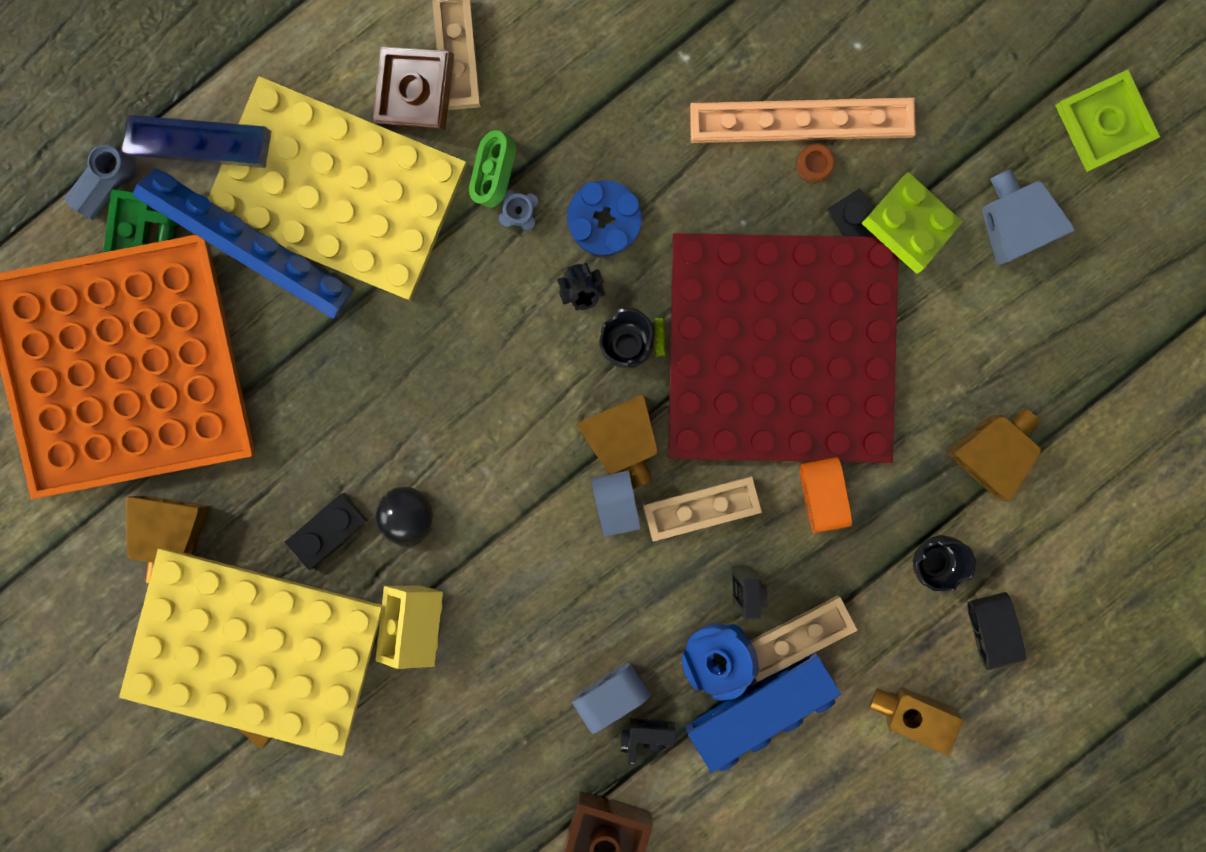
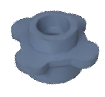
[499,190,538,231]

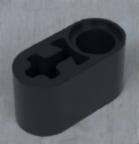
[967,592,1026,670]

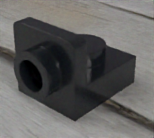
[621,718,676,765]

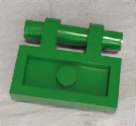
[103,189,179,253]

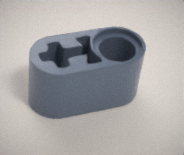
[591,471,640,537]
[571,663,651,734]

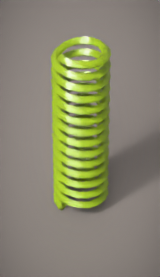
[654,318,666,357]

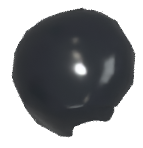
[599,308,656,368]
[376,487,433,546]
[913,535,977,591]

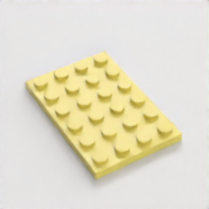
[208,76,467,301]
[119,547,384,756]

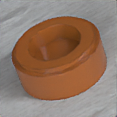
[796,144,835,183]

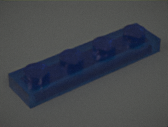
[122,115,272,168]

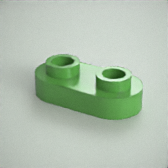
[469,130,516,208]

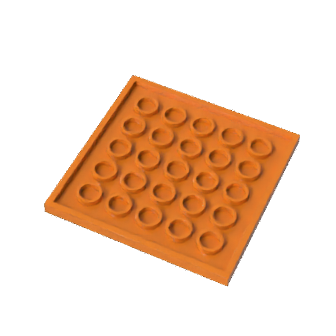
[0,235,256,500]

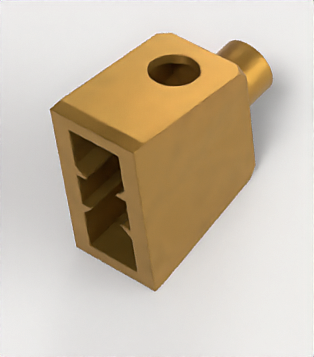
[577,394,658,489]
[946,408,1041,502]
[126,495,210,583]
[869,687,963,756]

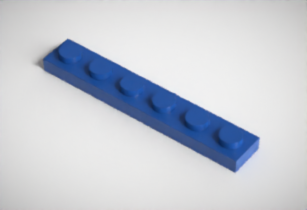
[132,168,354,319]

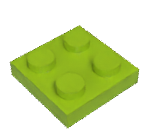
[1055,70,1160,172]
[862,172,963,274]

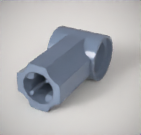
[64,145,136,220]

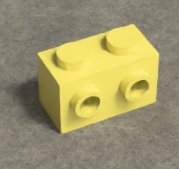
[375,586,443,669]

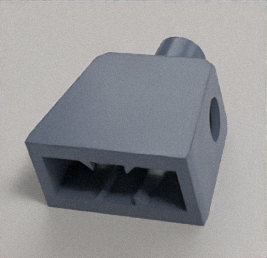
[982,169,1075,266]

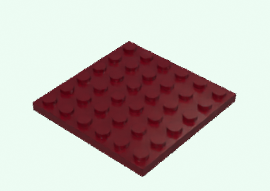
[668,233,898,463]

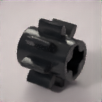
[557,263,605,311]

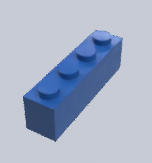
[685,653,841,773]

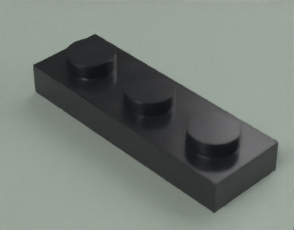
[732,565,768,619]

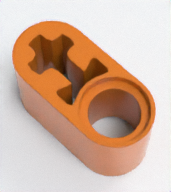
[799,457,852,534]

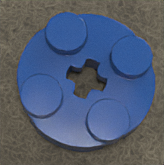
[567,180,642,257]
[682,623,759,701]

